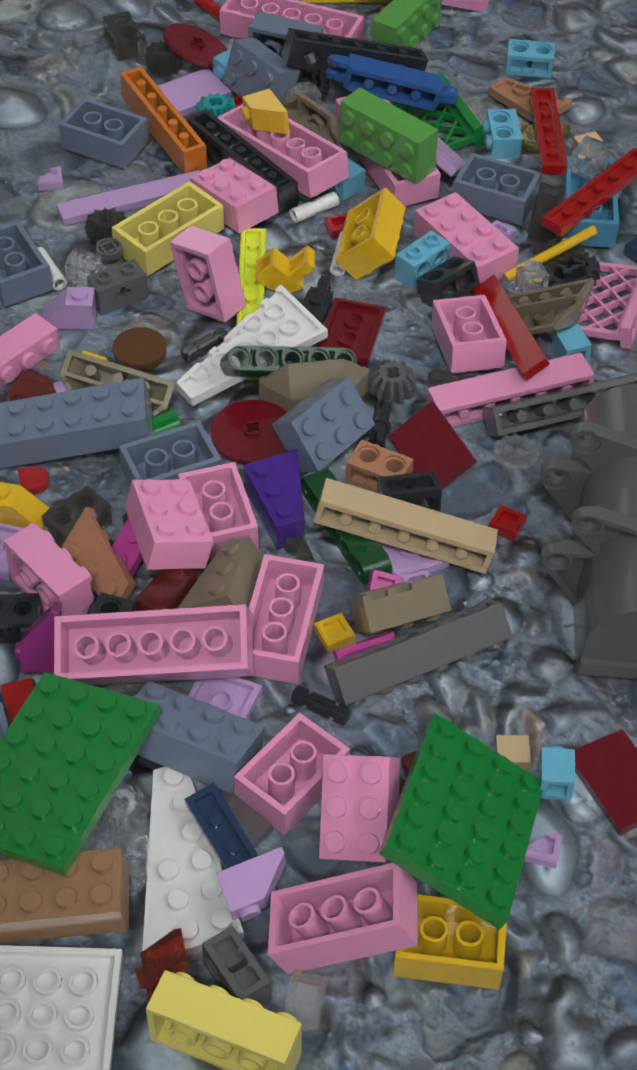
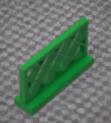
[392,72,484,151]

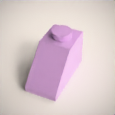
[42,287,97,329]
[216,847,287,921]

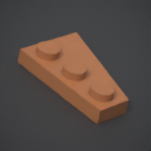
[488,77,573,123]
[61,507,136,599]

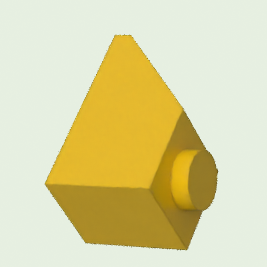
[240,89,290,134]
[0,482,52,531]

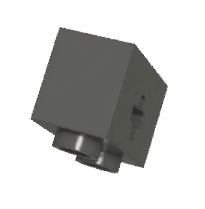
[87,259,148,316]

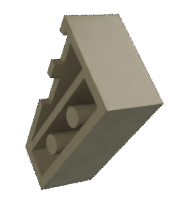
[177,536,263,609]
[348,574,451,637]

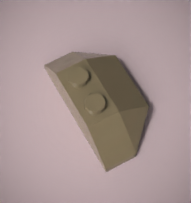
[281,92,344,149]
[508,278,595,335]
[60,349,176,417]
[259,359,369,412]

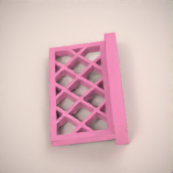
[576,262,637,349]

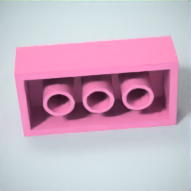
[413,192,519,284]
[249,554,324,684]
[268,863,418,974]

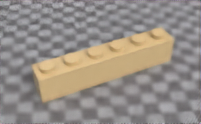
[313,478,498,574]

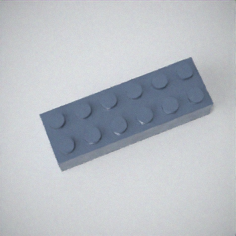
[0,377,153,469]

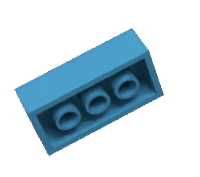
[562,156,619,248]

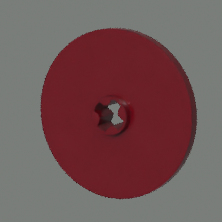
[163,23,227,68]
[210,399,287,465]

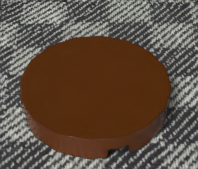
[112,327,167,371]

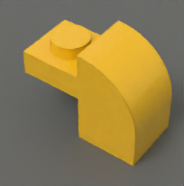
[255,245,315,293]

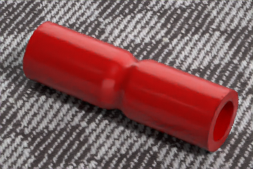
[193,0,222,21]

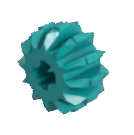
[196,92,236,117]

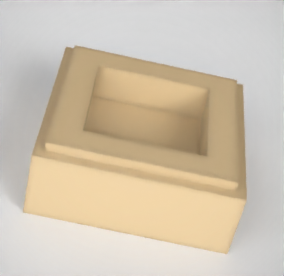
[495,735,531,769]

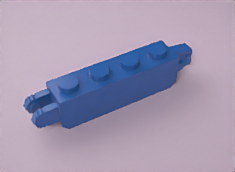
[325,53,458,110]

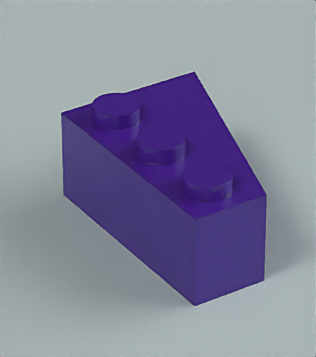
[243,449,304,550]

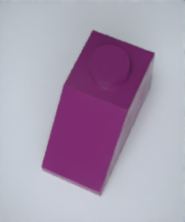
[15,602,62,673]

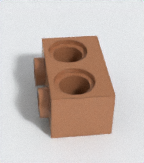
[346,440,414,493]

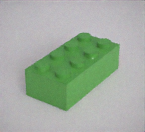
[371,0,443,48]
[339,88,438,184]

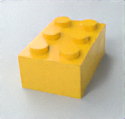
[335,187,406,280]
[393,894,507,990]

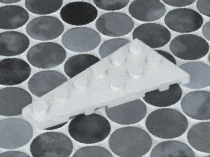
[176,284,328,406]
[142,767,244,969]

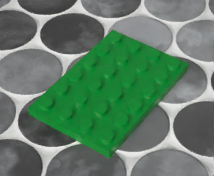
[0,672,162,876]
[379,713,543,930]

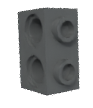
[202,925,271,1006]

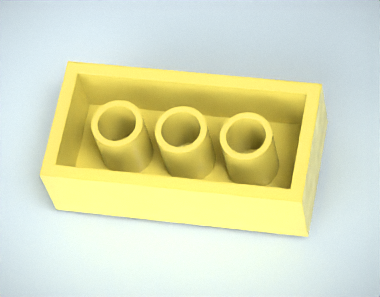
[112,181,224,276]
[146,970,302,1070]

